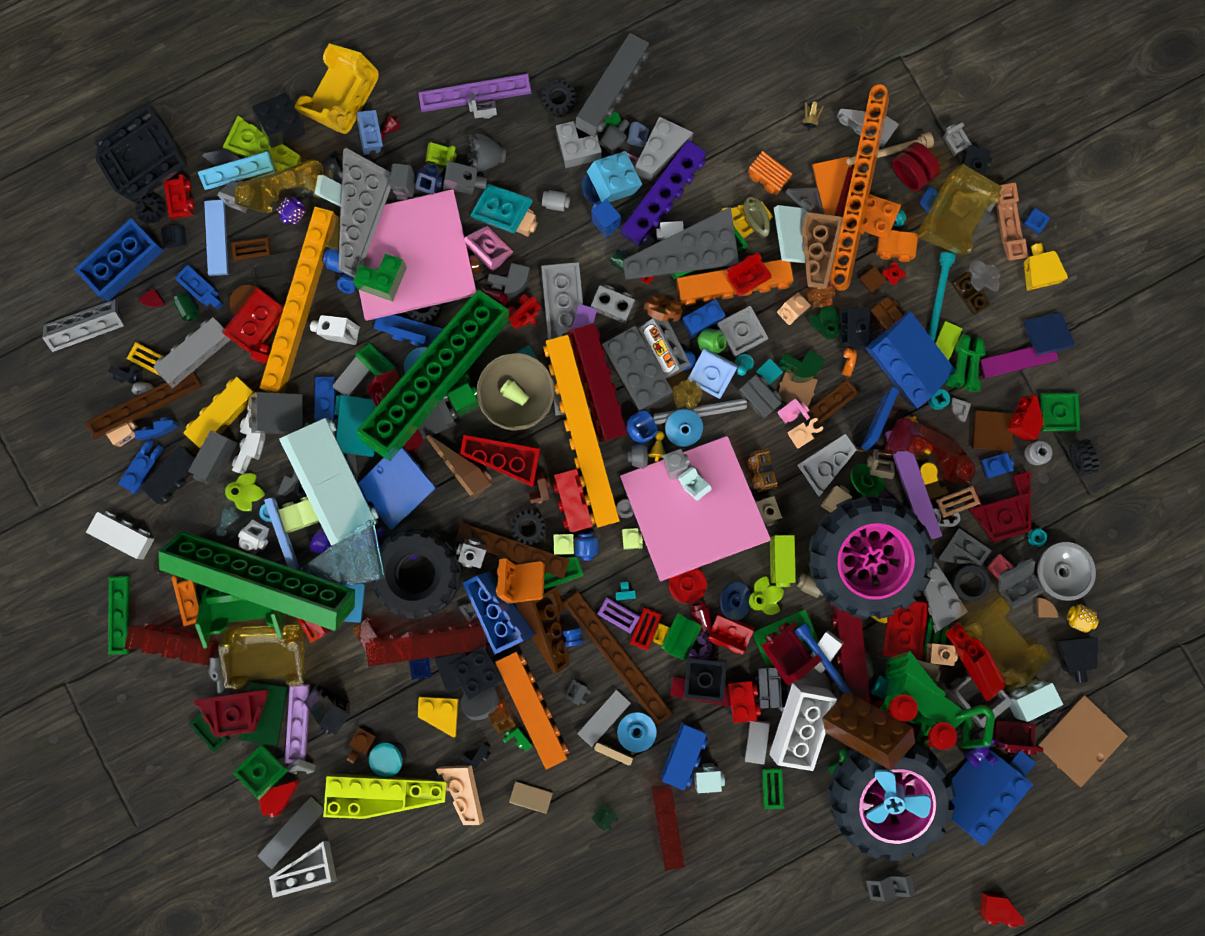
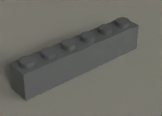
[575,33,650,137]

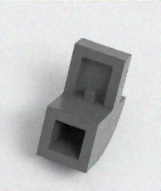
[488,263,531,297]
[866,871,916,901]

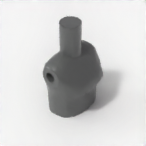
[599,119,629,154]
[207,656,230,693]

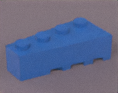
[463,571,536,654]

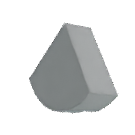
[950,398,971,422]
[287,759,316,774]

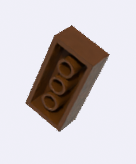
[822,691,915,770]

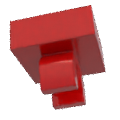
[250,344,272,365]

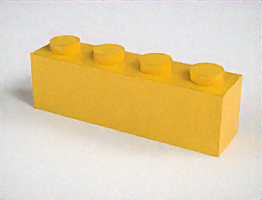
[183,377,256,449]

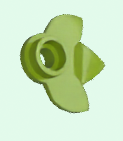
[225,473,265,511]
[749,576,784,615]

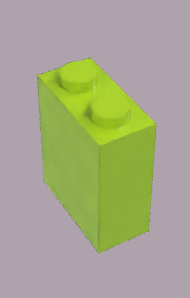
[770,535,796,587]

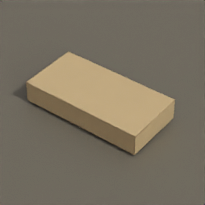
[594,741,633,765]

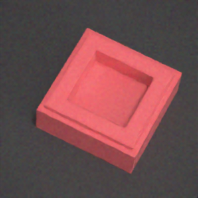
[986,554,1014,580]

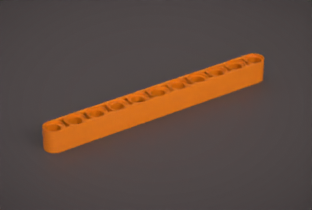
[830,84,889,291]

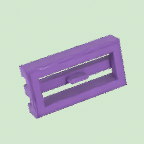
[597,598,640,634]

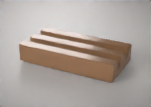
[935,486,980,518]

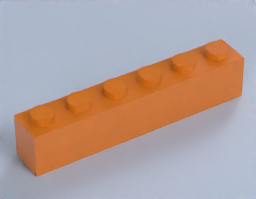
[676,260,794,306]
[495,651,569,770]

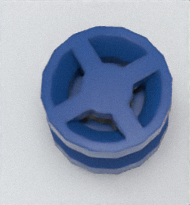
[563,628,584,647]

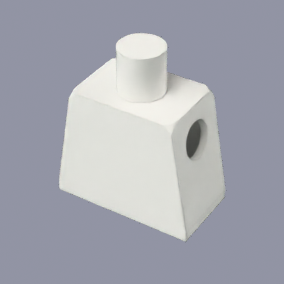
[310,315,360,345]

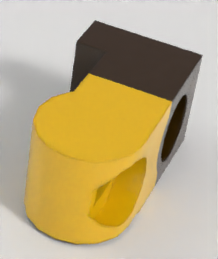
[919,463,948,499]

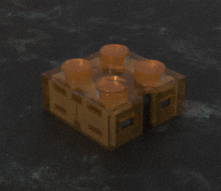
[747,448,778,493]

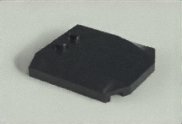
[95,104,188,203]

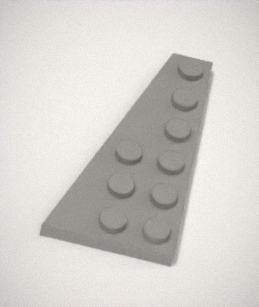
[338,148,391,278]

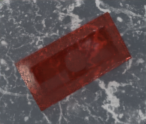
[352,618,389,662]

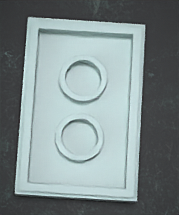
[774,205,807,263]

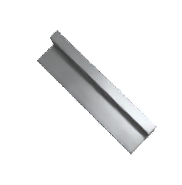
[42,299,124,352]

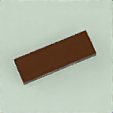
[802,379,859,428]

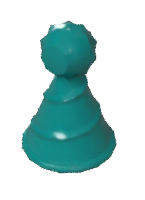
[735,354,754,376]

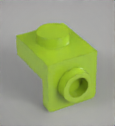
[425,142,456,168]

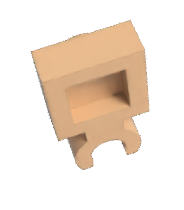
[788,418,824,449]

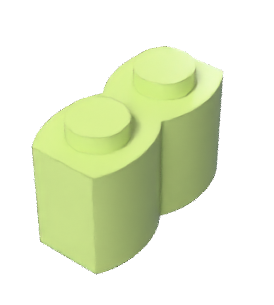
[278,497,320,533]

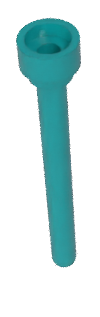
[928,252,956,341]

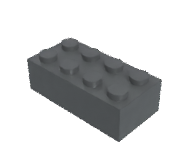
[602,326,673,412]

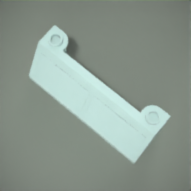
[279,418,379,546]

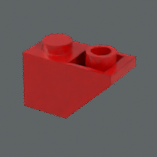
[1008,395,1044,441]
[980,892,1025,927]

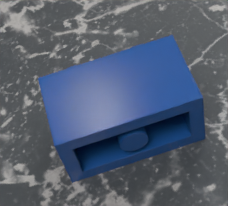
[591,199,621,238]
[682,299,726,338]

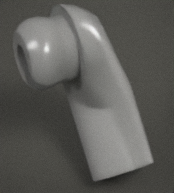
[132,382,154,395]

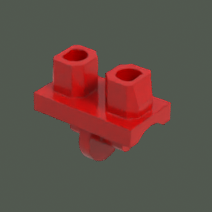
[508,294,541,330]

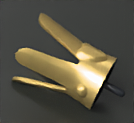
[803,101,824,131]

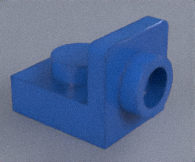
[980,453,1014,479]

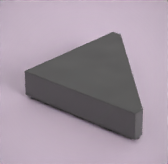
[786,187,824,214]

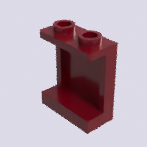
[760,622,823,685]

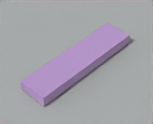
[285,684,311,763]

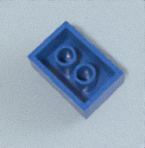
[661,721,708,791]

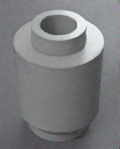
[542,190,570,212]

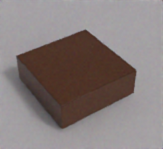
[859,267,886,294]

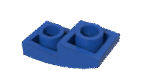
[135,417,179,441]

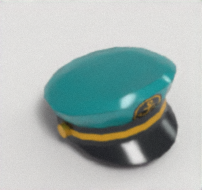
[369,742,407,777]

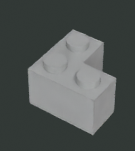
[556,121,601,168]

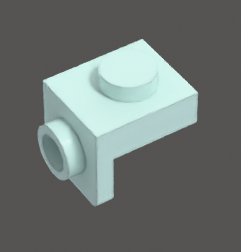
[678,466,712,501]

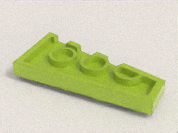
[223,116,301,175]

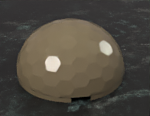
[477,353,554,430]

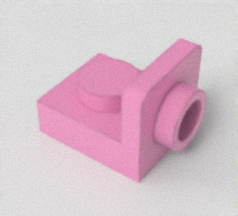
[777,398,810,423]

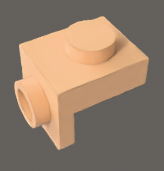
[777,292,811,325]

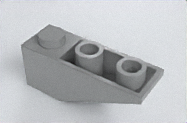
[836,109,899,148]

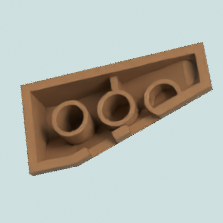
[802,212,843,289]
[426,434,492,499]

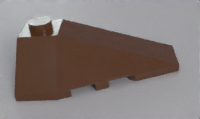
[516,587,569,674]

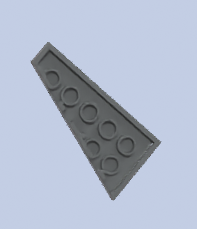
[622,207,739,280]

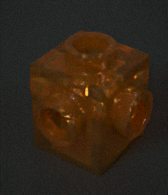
[806,281,835,308]

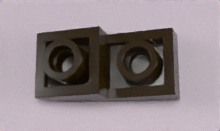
[951,272,990,315]

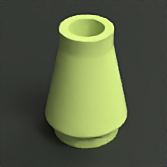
[500,380,529,406]

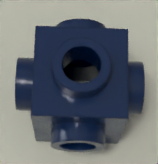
[415,163,445,195]

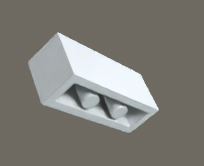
[86,511,154,559]

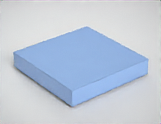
[687,348,738,399]

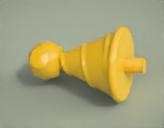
[648,431,665,462]

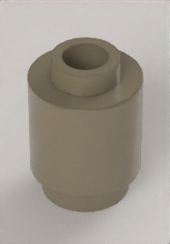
[796,573,823,598]

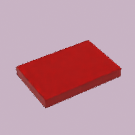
[221,287,284,354]
[882,601,928,660]

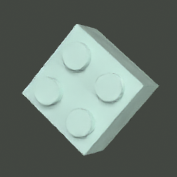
[1008,679,1063,722]

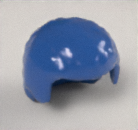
[626,410,658,443]

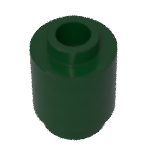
[173,292,200,322]

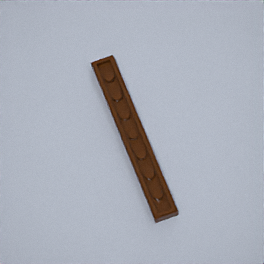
[563,591,673,726]

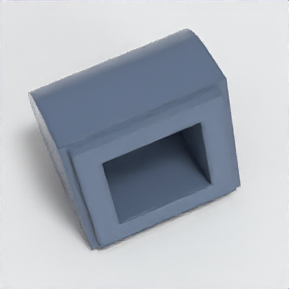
[627,122,649,147]

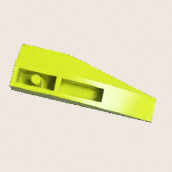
[323,773,446,819]

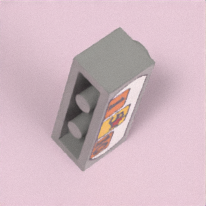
[639,318,691,378]

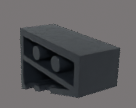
[304,683,350,735]

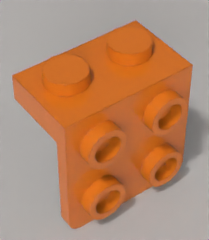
[496,558,545,604]

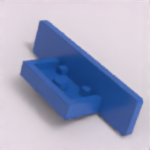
[374,315,444,347]

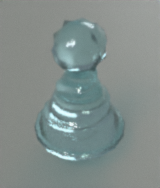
[216,507,239,536]

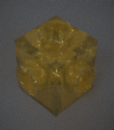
[672,380,703,410]

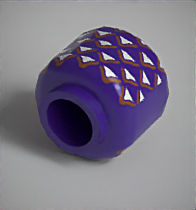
[277,196,306,225]

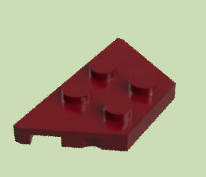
[194,689,269,737]

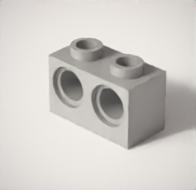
[591,285,635,324]

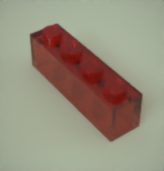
[651,784,685,871]

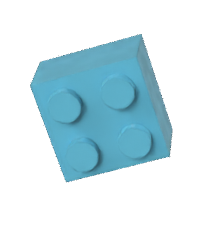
[587,151,642,202]

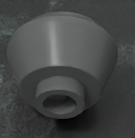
[628,443,648,469]

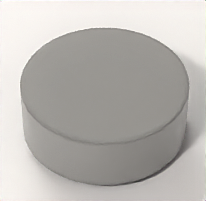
[616,499,634,519]

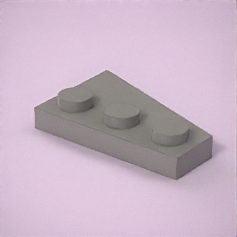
[798,433,857,496]
[923,562,968,632]

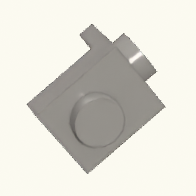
[468,93,497,118]
[942,122,972,156]

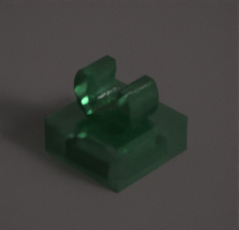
[592,803,619,831]

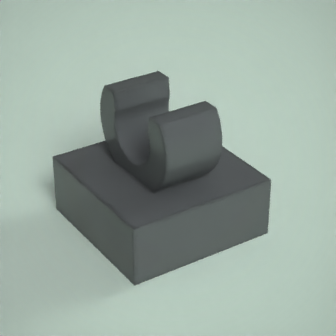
[564,680,591,705]

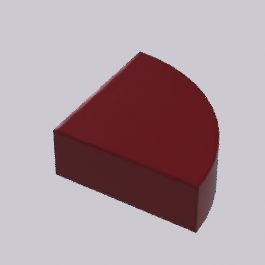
[138,288,166,308]

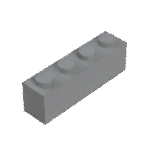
[153,317,231,388]

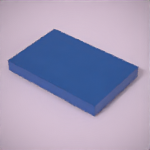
[861,387,899,451]

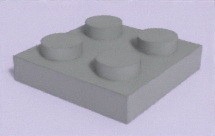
[716,306,769,358]

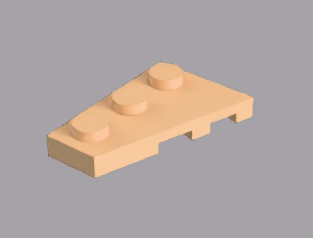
[436,765,484,825]

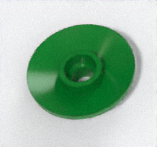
[851,463,884,497]

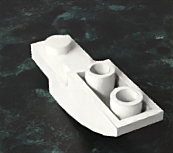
[232,406,265,474]

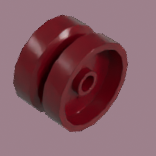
[892,142,940,192]

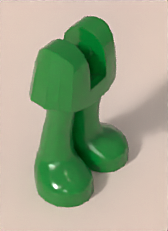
[945,334,985,392]

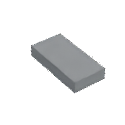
[333,357,370,396]

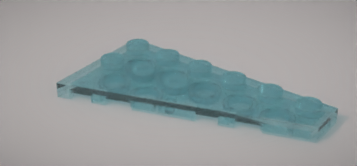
[299,520,385,587]

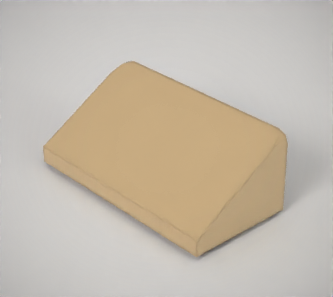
[509,782,553,814]

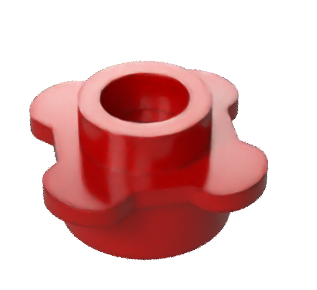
[883,263,906,285]

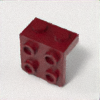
[993,720,1044,755]

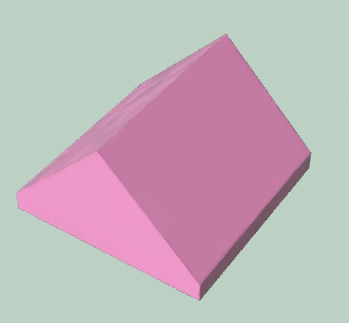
[464,226,513,272]

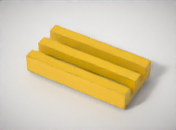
[126,342,163,376]

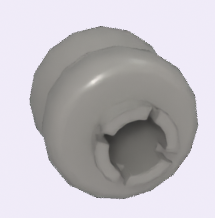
[1024,441,1053,465]

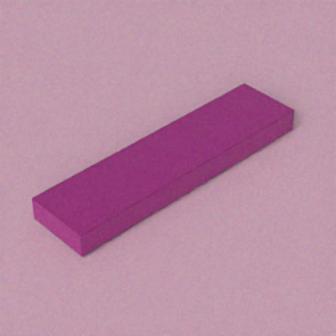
[979,347,1059,379]

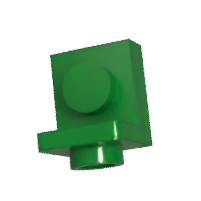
[503,726,534,751]

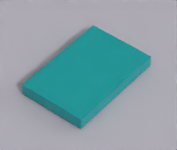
[470,184,533,234]
[336,395,376,457]

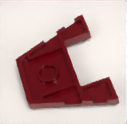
[959,471,1032,542]

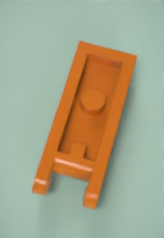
[172,575,200,626]

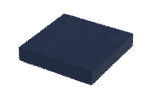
[1023,312,1075,356]

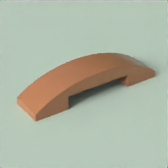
[996,183,1028,261]

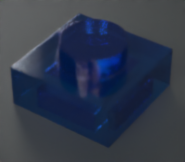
[409,657,432,680]

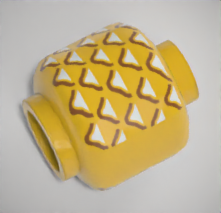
[1067,604,1099,633]

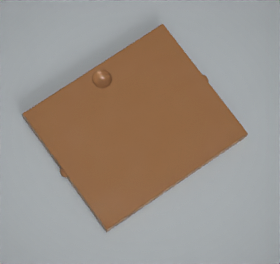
[1037,695,1128,787]

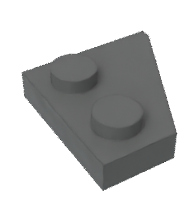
[937,528,991,566]

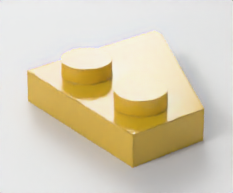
[418,697,458,737]

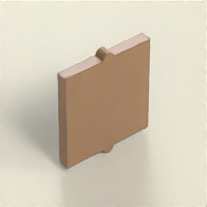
[778,372,817,408]

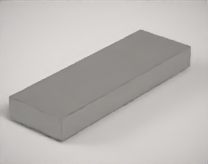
[577,690,631,747]

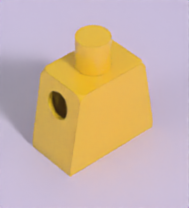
[1024,243,1068,291]

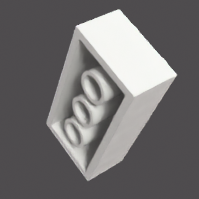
[769,683,837,771]

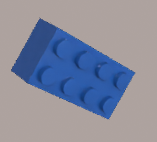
[74,218,164,302]

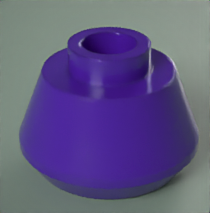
[310,529,335,554]

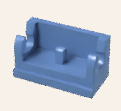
[357,110,383,156]

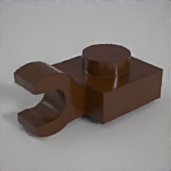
[347,727,376,764]

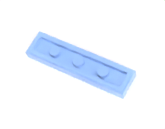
[204,200,229,276]
[264,497,300,570]

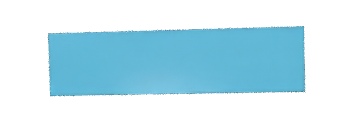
[198,151,276,190]

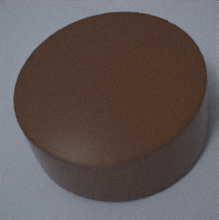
[469,255,480,274]

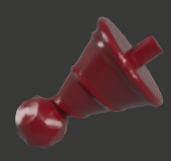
[380,115,402,140]

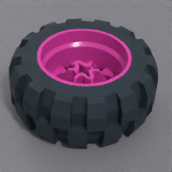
[808,495,934,619]
[829,742,955,861]

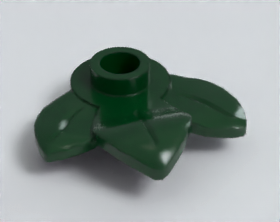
[809,304,840,340]

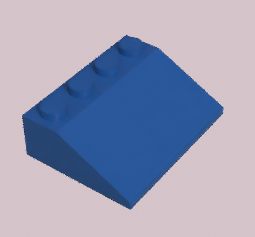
[865,311,955,409]
[951,749,1034,846]

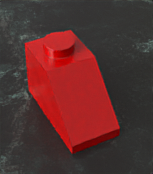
[259,779,300,817]

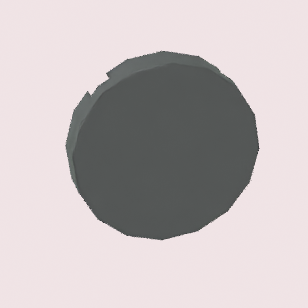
[461,686,499,720]

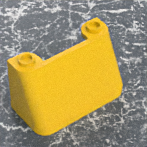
[294,43,379,134]

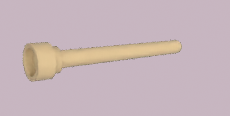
[846,132,934,165]

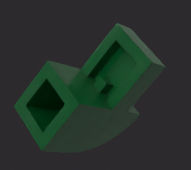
[778,350,826,383]

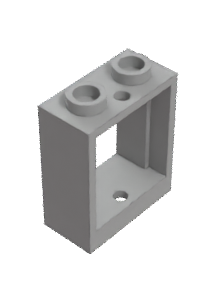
[948,670,1013,728]

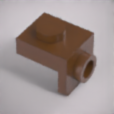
[529,472,551,504]

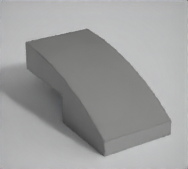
[744,720,770,764]

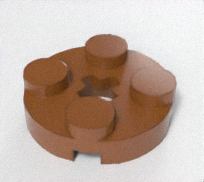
[644,294,682,322]

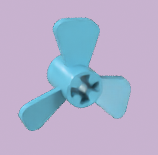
[866,770,931,823]

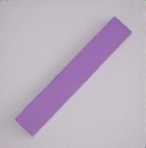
[418,73,532,112]
[885,427,942,539]

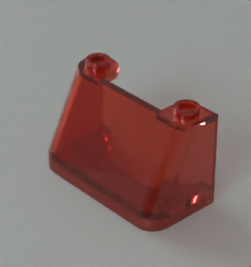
[884,418,976,483]

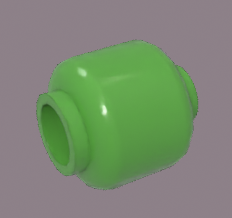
[697,328,727,354]

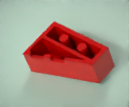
[553,469,593,534]

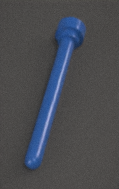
[794,622,854,695]

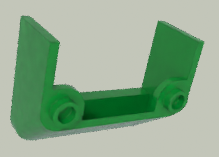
[195,587,286,648]

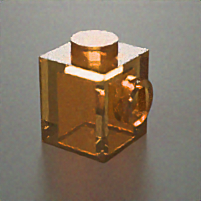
[488,698,516,734]

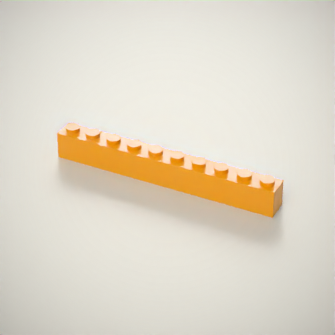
[260,207,338,393]
[543,335,619,528]

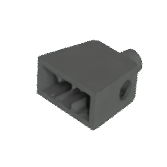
[443,161,487,194]

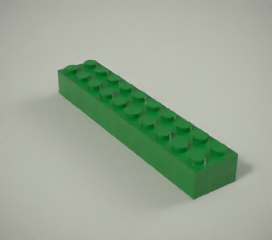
[356,290,509,461]
[158,531,355,631]

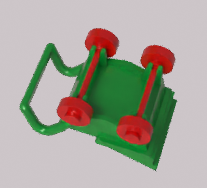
[872,651,995,750]

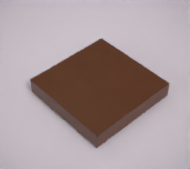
[972,410,1014,452]

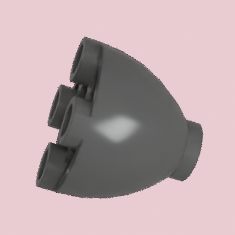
[467,133,506,171]

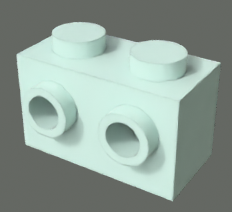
[694,763,725,793]

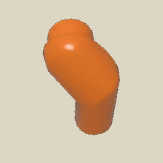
[842,348,857,377]

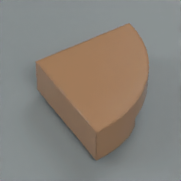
[1036,598,1058,618]

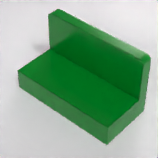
[661,613,702,661]

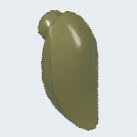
[744,196,770,238]

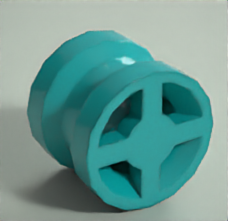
[927,389,950,410]

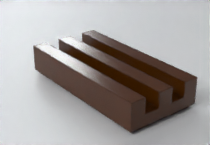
[231,237,272,262]

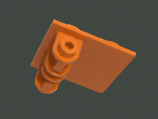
[851,194,901,240]

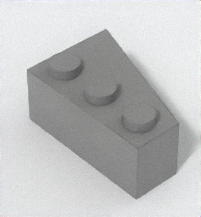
[635,117,693,181]

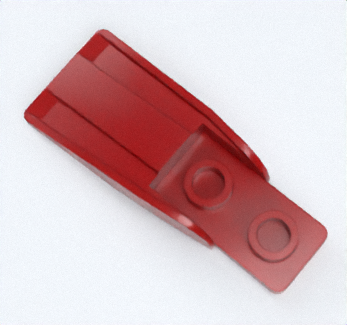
[946,623,1006,701]

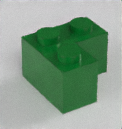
[353,253,407,302]
[447,373,479,416]

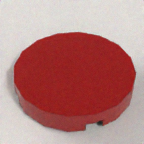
[669,568,707,603]

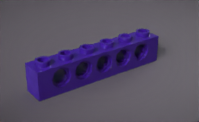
[621,140,706,247]

